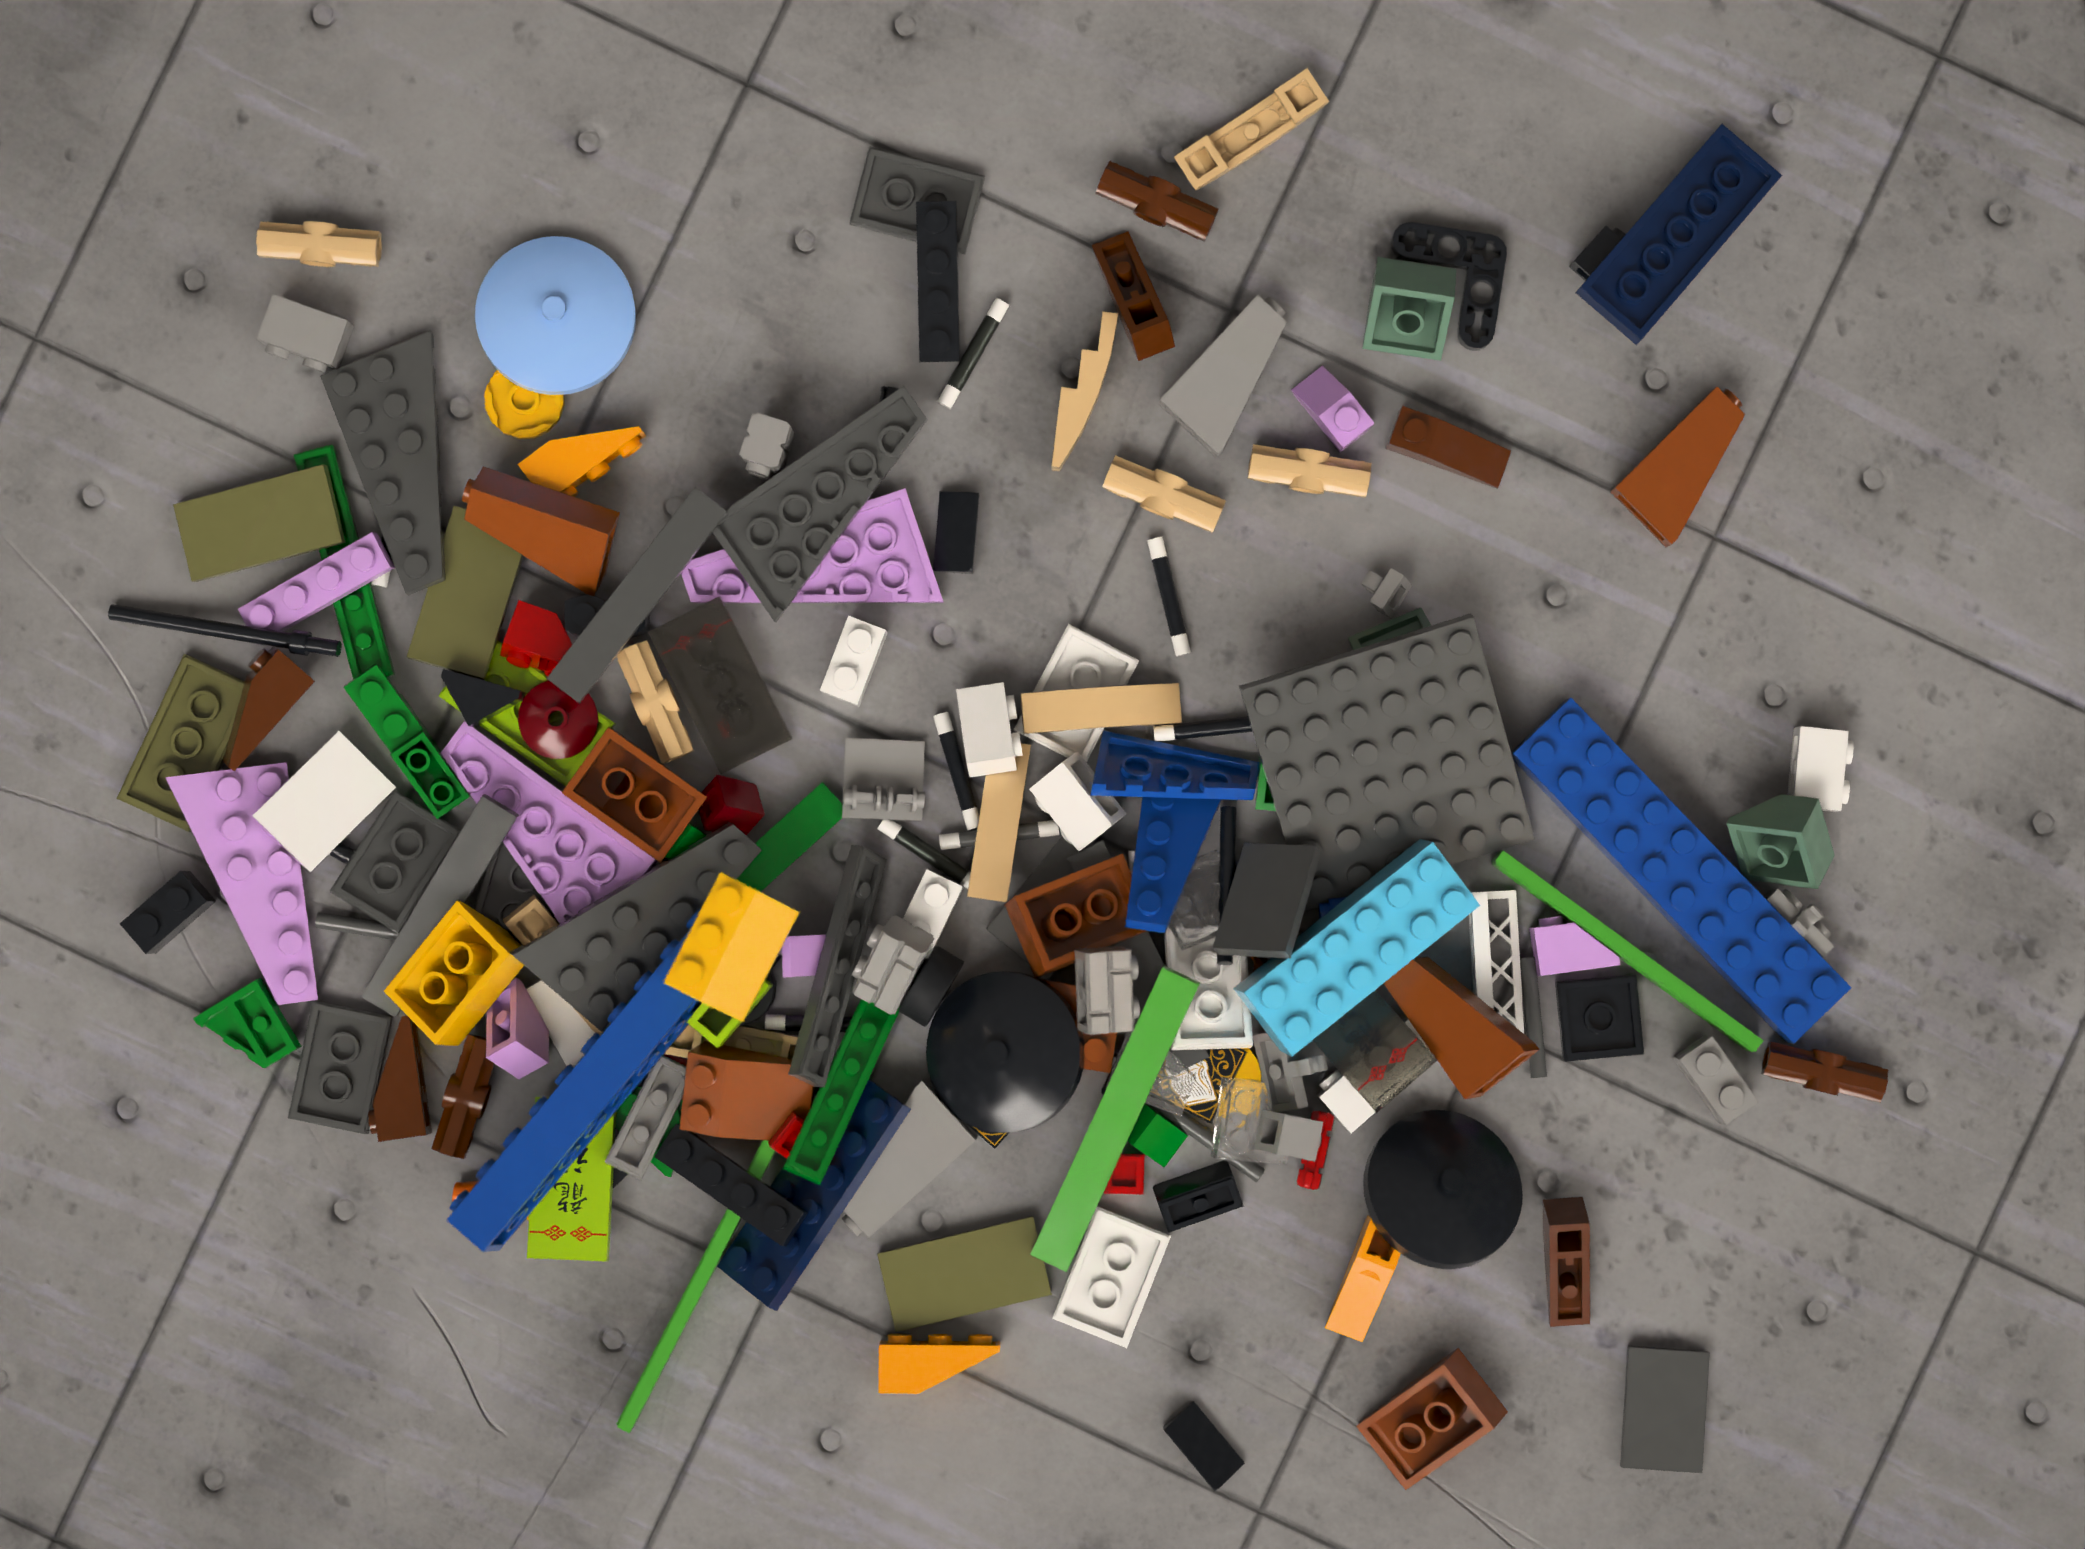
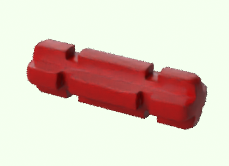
[1296,1110,1335,1190]

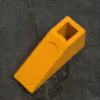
[517,426,646,497]
[1325,1215,1401,1342]
[878,1333,1000,1394]

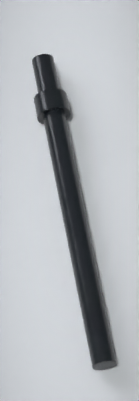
[108,604,342,657]

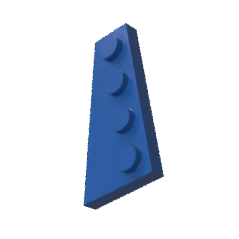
[1090,731,1259,800]
[1125,797,1222,933]

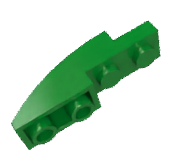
[343,663,470,819]

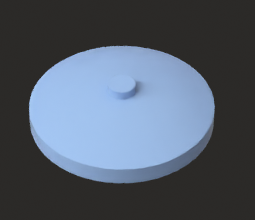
[475,236,636,395]

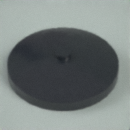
[926,971,1085,1133]
[1363,1110,1523,1269]

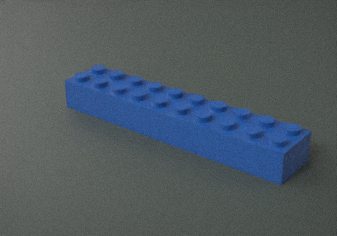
[1511,698,1851,1044]
[447,908,702,1252]

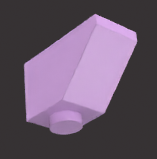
[1291,366,1374,453]
[1529,916,1620,976]
[782,934,827,977]
[486,978,549,1079]

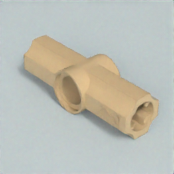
[256,221,382,267]
[1247,444,1372,498]
[1102,455,1226,533]
[617,640,694,764]

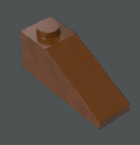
[1091,231,1175,361]
[1385,406,1511,489]
[223,646,315,771]
[368,1016,432,1142]
[1543,1197,1590,1327]

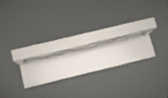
[1468,890,1524,1034]

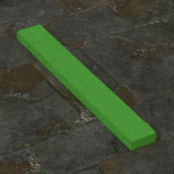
[1491,850,1764,1052]
[1030,966,1200,1272]
[616,1140,776,1433]

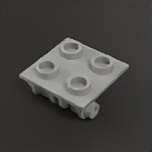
[842,738,925,821]

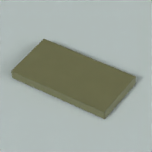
[173,464,346,582]
[407,506,523,680]
[116,654,245,832]
[877,1216,1052,1332]

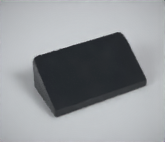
[933,492,979,574]
[1153,1161,1243,1233]
[1163,1401,1245,1491]

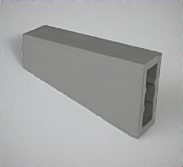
[1159,295,1287,458]
[842,1080,977,1238]

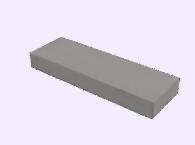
[605,1055,686,1180]

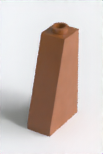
[1610,387,1745,548]
[462,466,620,596]
[1383,957,1540,1100]

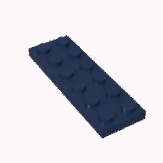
[1575,124,1782,345]
[717,1079,911,1311]

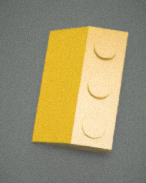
[663,872,800,1022]
[384,901,524,1046]

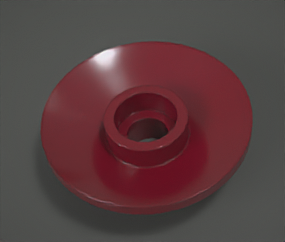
[518,680,598,759]

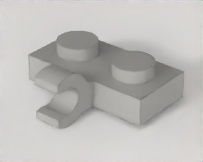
[1764,889,1835,958]
[1252,1032,1328,1112]

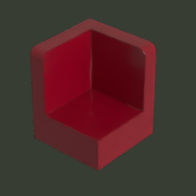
[699,775,765,835]

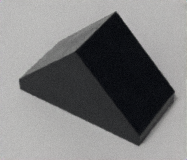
[441,669,526,728]

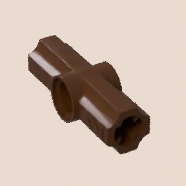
[1096,161,1219,242]
[431,1034,495,1159]
[1761,1041,1888,1103]

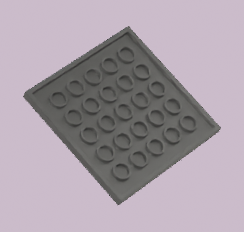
[1239,613,1535,911]

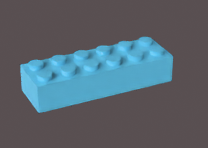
[1233,839,1480,1056]

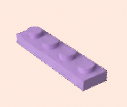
[238,532,395,632]

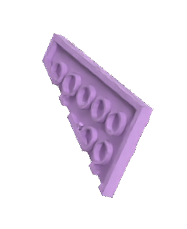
[681,488,944,603]
[441,721,657,924]
[165,762,318,1005]

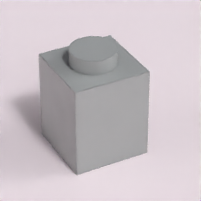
[1254,1109,1323,1162]

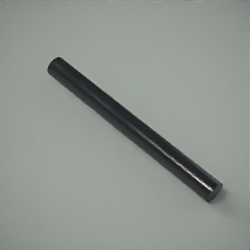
[1217,806,1236,965]

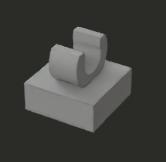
[1361,568,1412,619]

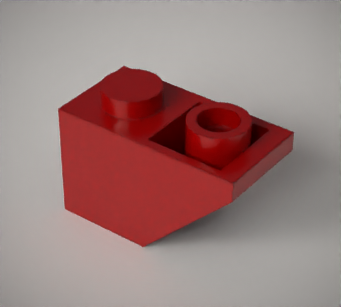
[500,600,573,676]

